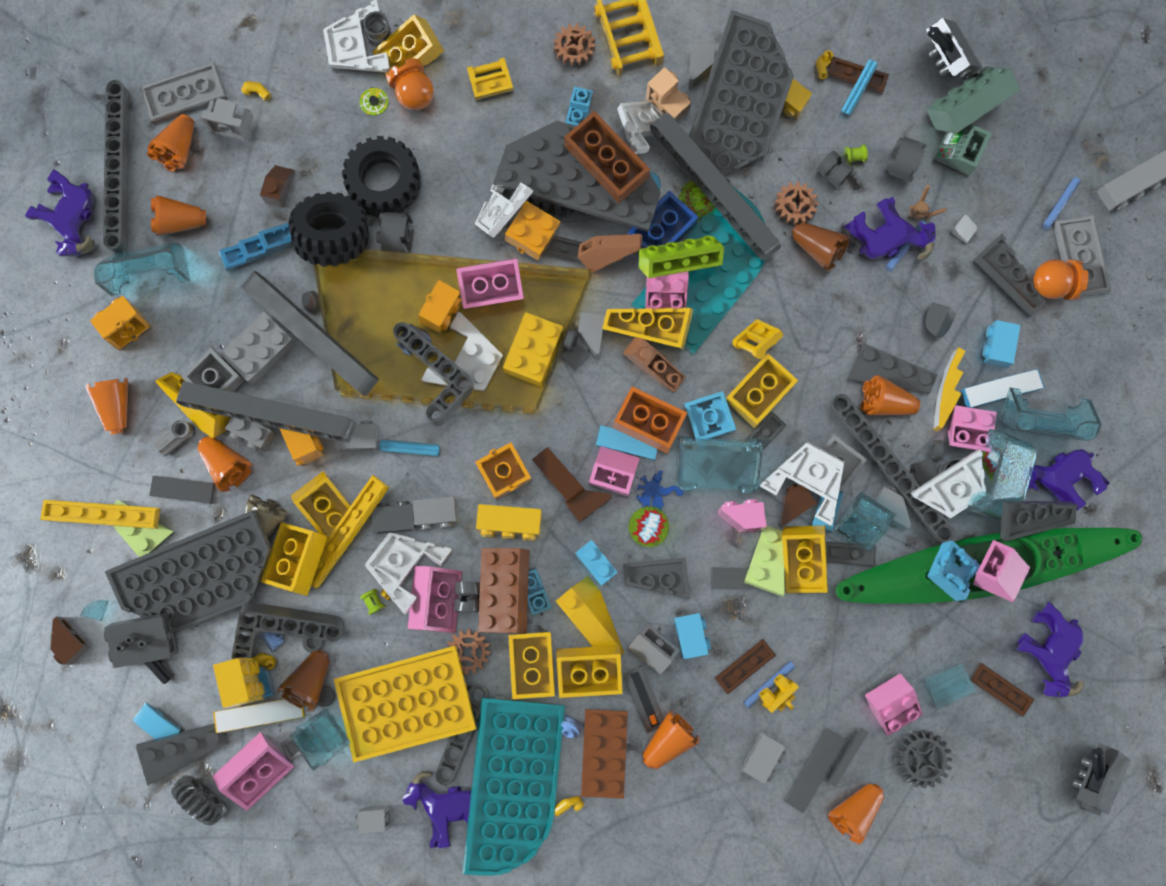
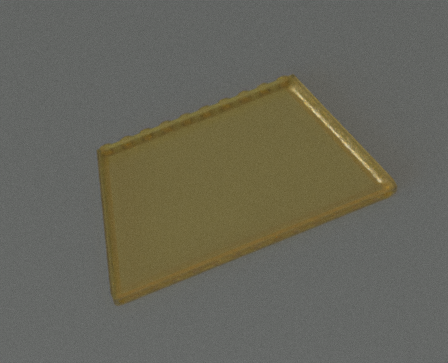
[313,249,592,414]

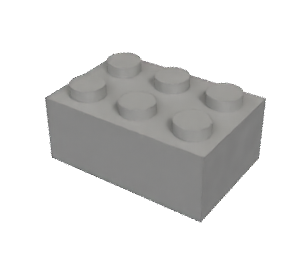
[220,311,297,387]

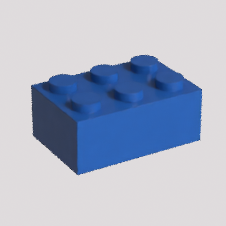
[627,190,698,249]

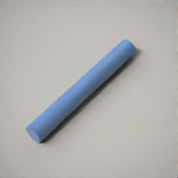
[1043,177,1081,229]
[886,220,926,271]
[743,661,796,708]

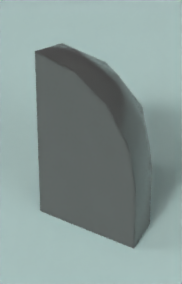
[925,302,956,338]

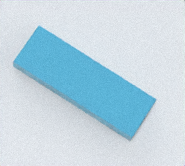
[596,425,658,461]

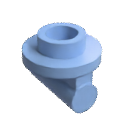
[259,631,283,652]
[561,714,584,738]

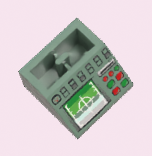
[934,125,992,176]

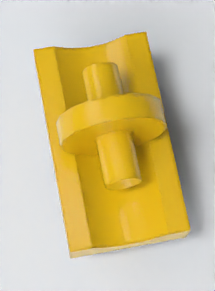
[759,674,799,713]

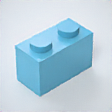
[982,320,1020,368]
[575,540,618,586]
[674,613,711,660]

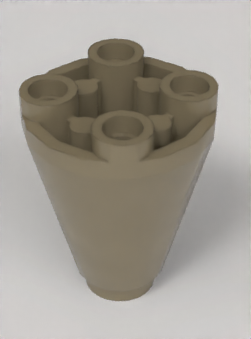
[244,494,287,539]

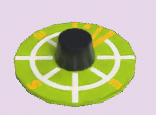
[359,88,389,116]

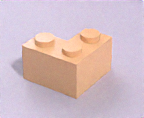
[646,67,691,122]

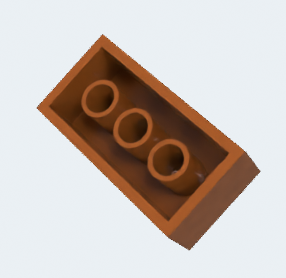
[564,111,650,204]
[478,548,529,634]
[581,709,628,799]

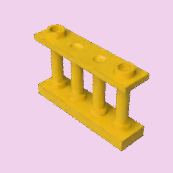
[594,0,664,76]

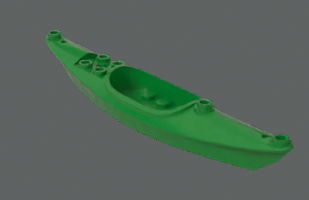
[836,527,1143,604]

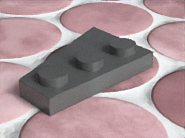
[623,557,690,599]

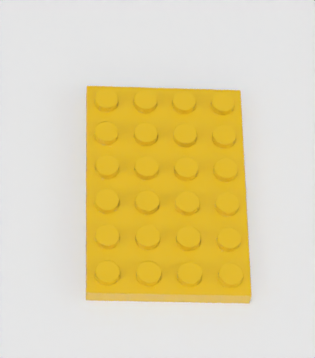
[333,646,477,763]

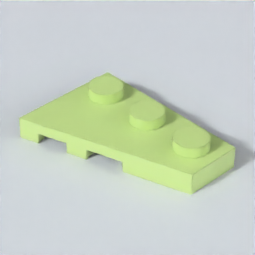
[113,500,175,557]
[744,525,784,597]

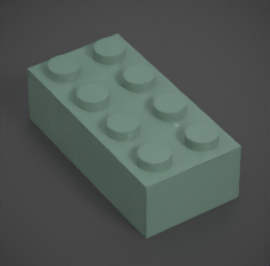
[926,66,1020,133]

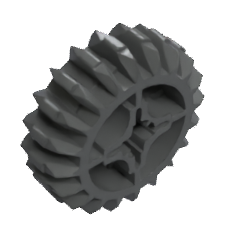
[894,730,952,789]
[171,775,226,826]

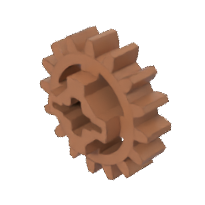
[553,23,596,67]
[774,181,819,225]
[447,629,491,675]

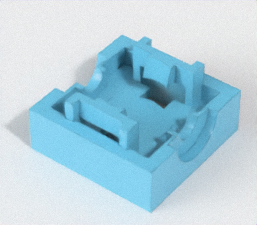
[683,391,736,444]
[927,541,980,601]

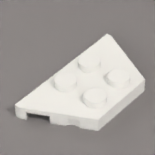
[910,449,986,518]

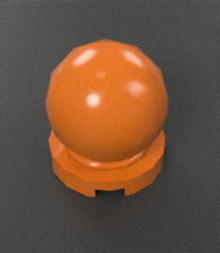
[386,58,434,111]
[1033,259,1088,300]

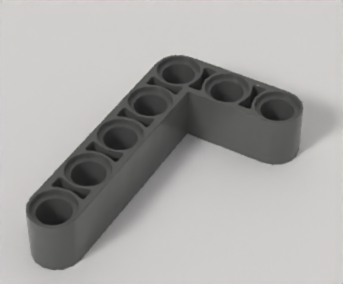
[393,322,474,426]
[231,602,343,659]
[435,679,489,786]

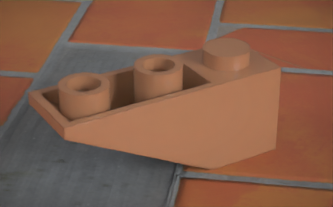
[577,234,643,273]
[623,338,686,393]

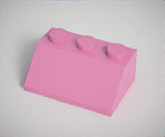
[456,258,524,309]
[407,566,462,633]
[212,732,294,811]

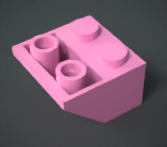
[646,271,689,309]
[947,405,997,453]
[589,446,640,497]
[718,499,766,533]
[973,540,1030,602]
[865,673,923,736]

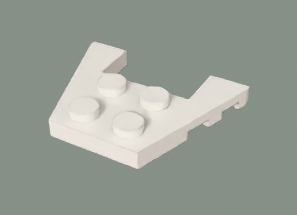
[323,0,391,73]
[617,101,663,154]
[475,183,533,238]
[421,312,503,392]
[760,441,845,526]
[365,532,452,615]

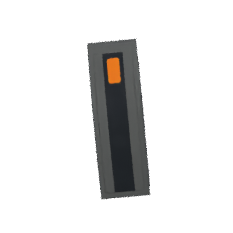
[623,666,664,733]

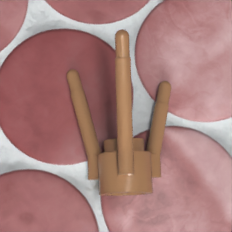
[908,185,947,221]

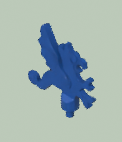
[637,470,683,513]

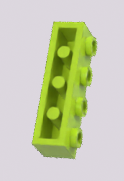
[639,236,724,279]

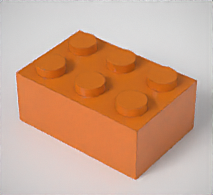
[613,386,687,454]

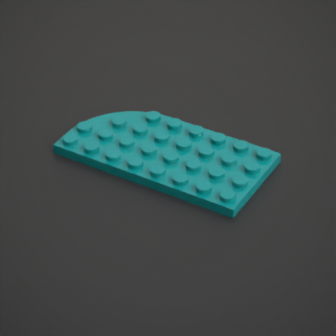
[631,185,766,354]
[462,698,565,876]

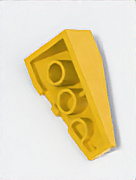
[156,372,232,439]
[556,576,624,656]

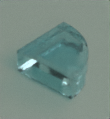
[80,600,109,621]

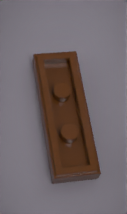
[828,57,889,94]
[532,447,585,503]
[714,639,776,694]
[969,663,1035,717]

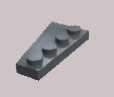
[974,233,1047,317]
[847,343,938,394]
[1000,501,1077,541]
[136,723,227,786]

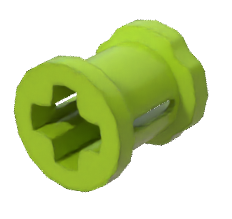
[844,144,868,164]
[360,588,386,616]

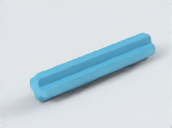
[841,59,878,116]
[379,440,440,456]

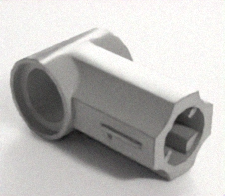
[153,420,195,457]

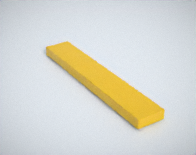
[311,475,390,588]
[40,500,161,529]

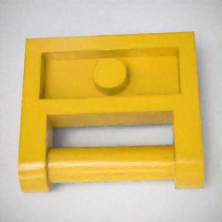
[467,57,514,100]
[732,319,784,359]

